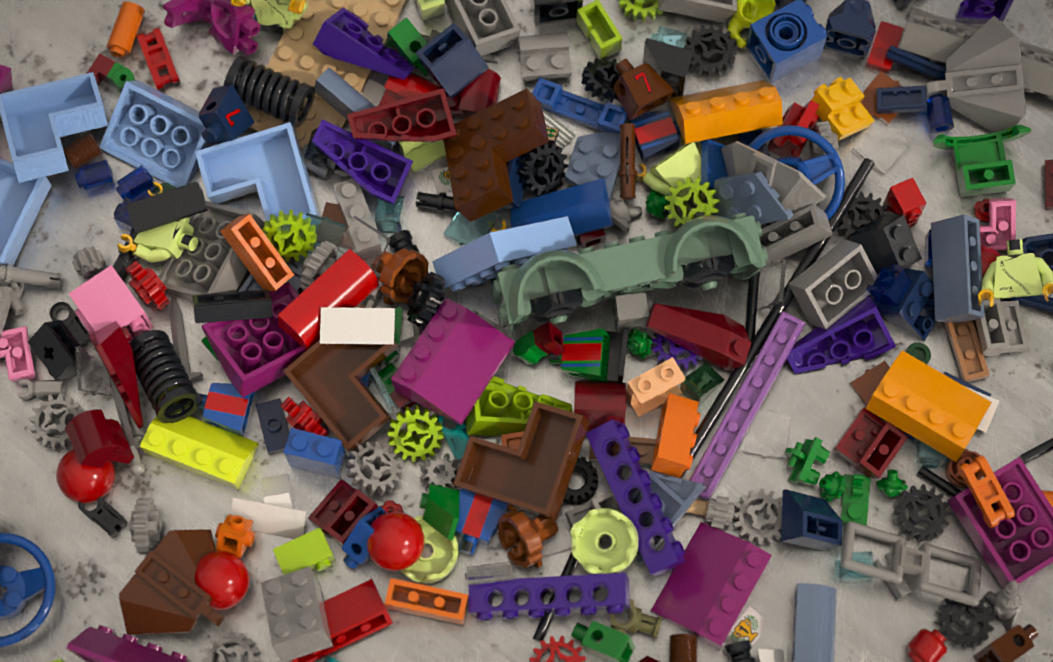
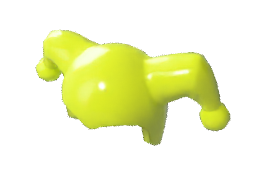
[727,0,775,48]

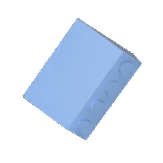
[99,80,214,188]

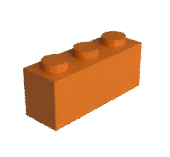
[220,214,294,291]
[650,393,701,478]
[384,578,469,625]

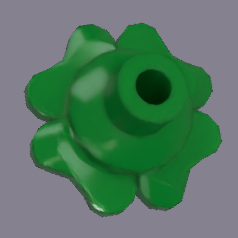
[645,190,670,219]
[627,328,652,359]
[876,469,908,497]
[819,471,845,502]

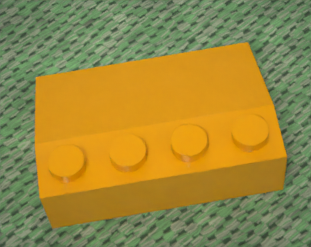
[669,80,783,144]
[866,350,992,462]

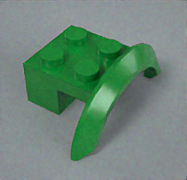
[933,125,1031,197]

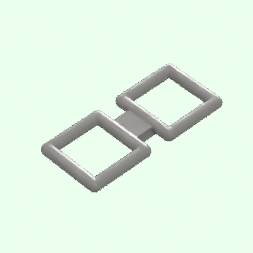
[841,521,981,607]

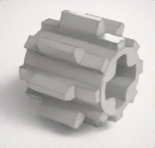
[72,246,106,279]
[705,495,735,529]

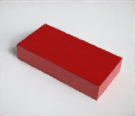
[866,21,904,74]

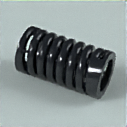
[223,56,315,128]
[129,330,201,423]

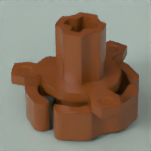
[372,248,429,305]
[498,510,559,568]

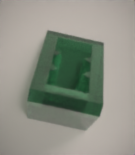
[680,363,725,407]

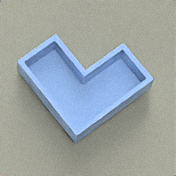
[0,72,108,183]
[195,122,322,225]
[0,158,52,266]
[432,216,577,292]

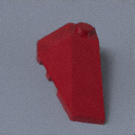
[347,88,457,142]
[646,303,751,371]
[88,321,144,429]

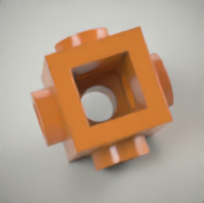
[215,514,255,559]

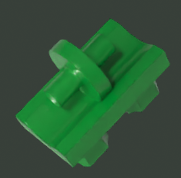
[784,437,830,486]

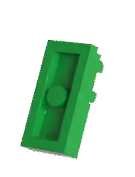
[840,474,871,526]

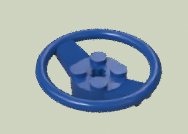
[748,125,845,220]
[0,533,55,647]

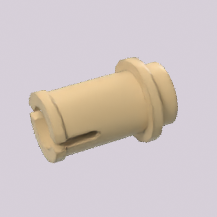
[686,499,709,517]

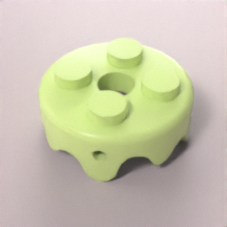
[571,508,638,574]
[400,516,458,584]

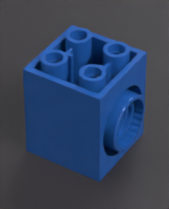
[746,0,827,84]

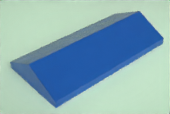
[510,178,613,237]

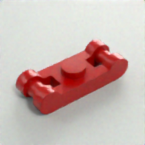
[136,27,180,90]

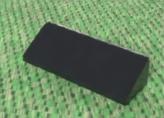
[127,182,208,234]
[192,290,272,323]

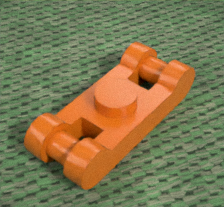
[958,455,1015,528]

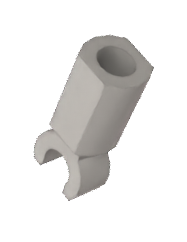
[18,379,64,400]
[873,552,913,600]

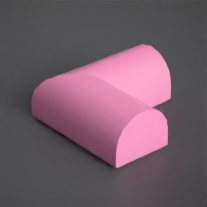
[980,197,1016,251]
[0,326,36,382]

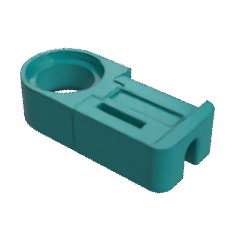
[439,415,469,462]

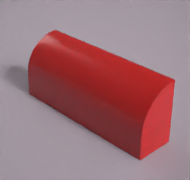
[278,249,379,350]
[292,579,393,662]

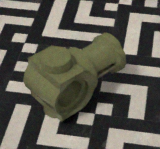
[610,599,663,639]

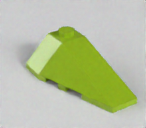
[466,377,572,436]

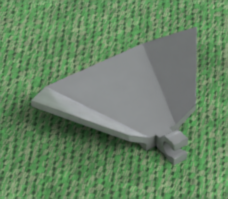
[927,16,1026,132]
[721,141,827,228]

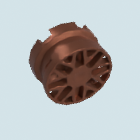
[945,449,983,489]

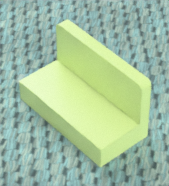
[398,140,446,172]

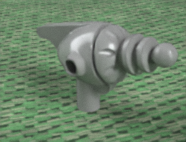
[609,197,642,232]
[985,580,1022,632]

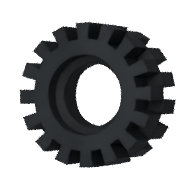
[563,456,598,505]

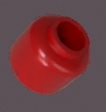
[907,628,947,662]

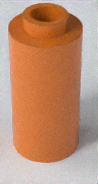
[106,1,145,58]

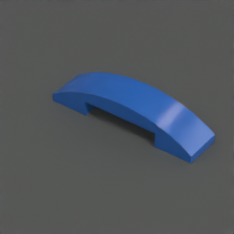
[532,77,628,133]

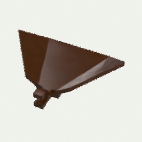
[119,529,225,635]

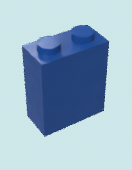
[284,428,347,479]

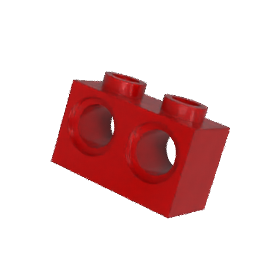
[883,177,927,228]

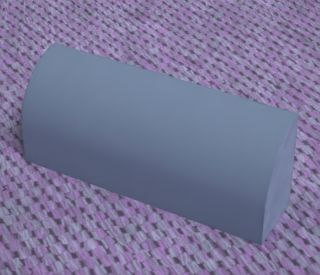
[314,68,398,151]
[931,214,984,322]
[792,583,837,662]

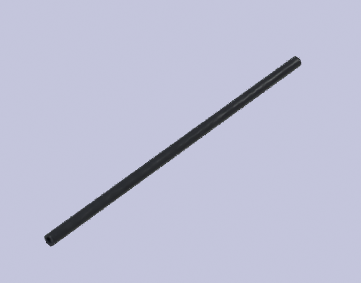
[668,158,875,479]

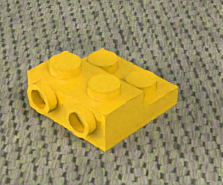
[811,77,875,141]

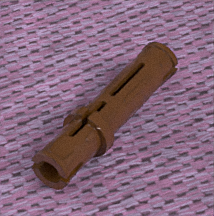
[618,123,638,200]

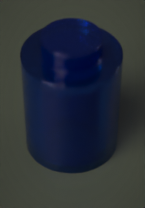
[926,94,954,133]
[75,160,115,192]
[116,165,155,202]

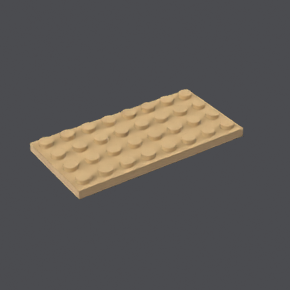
[246,0,408,151]

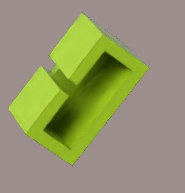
[577,0,623,61]
[272,527,335,575]

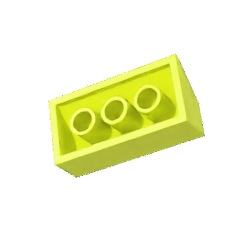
[140,412,259,491]

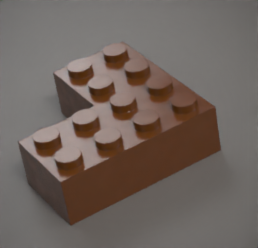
[443,88,549,222]
[283,304,400,451]
[453,401,590,520]

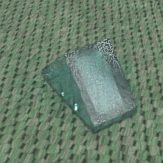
[375,196,405,234]

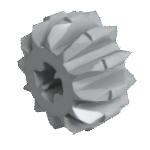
[420,453,459,491]

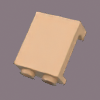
[626,357,685,419]

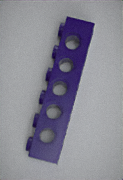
[586,419,686,575]
[469,573,630,621]

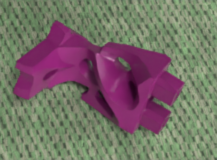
[163,0,261,56]

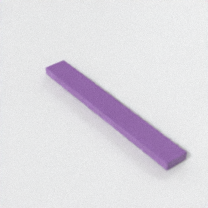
[689,311,805,501]

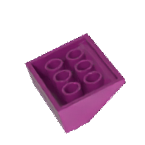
[202,282,307,398]
[391,298,515,425]
[947,457,1053,589]
[650,522,772,651]
[66,625,188,662]

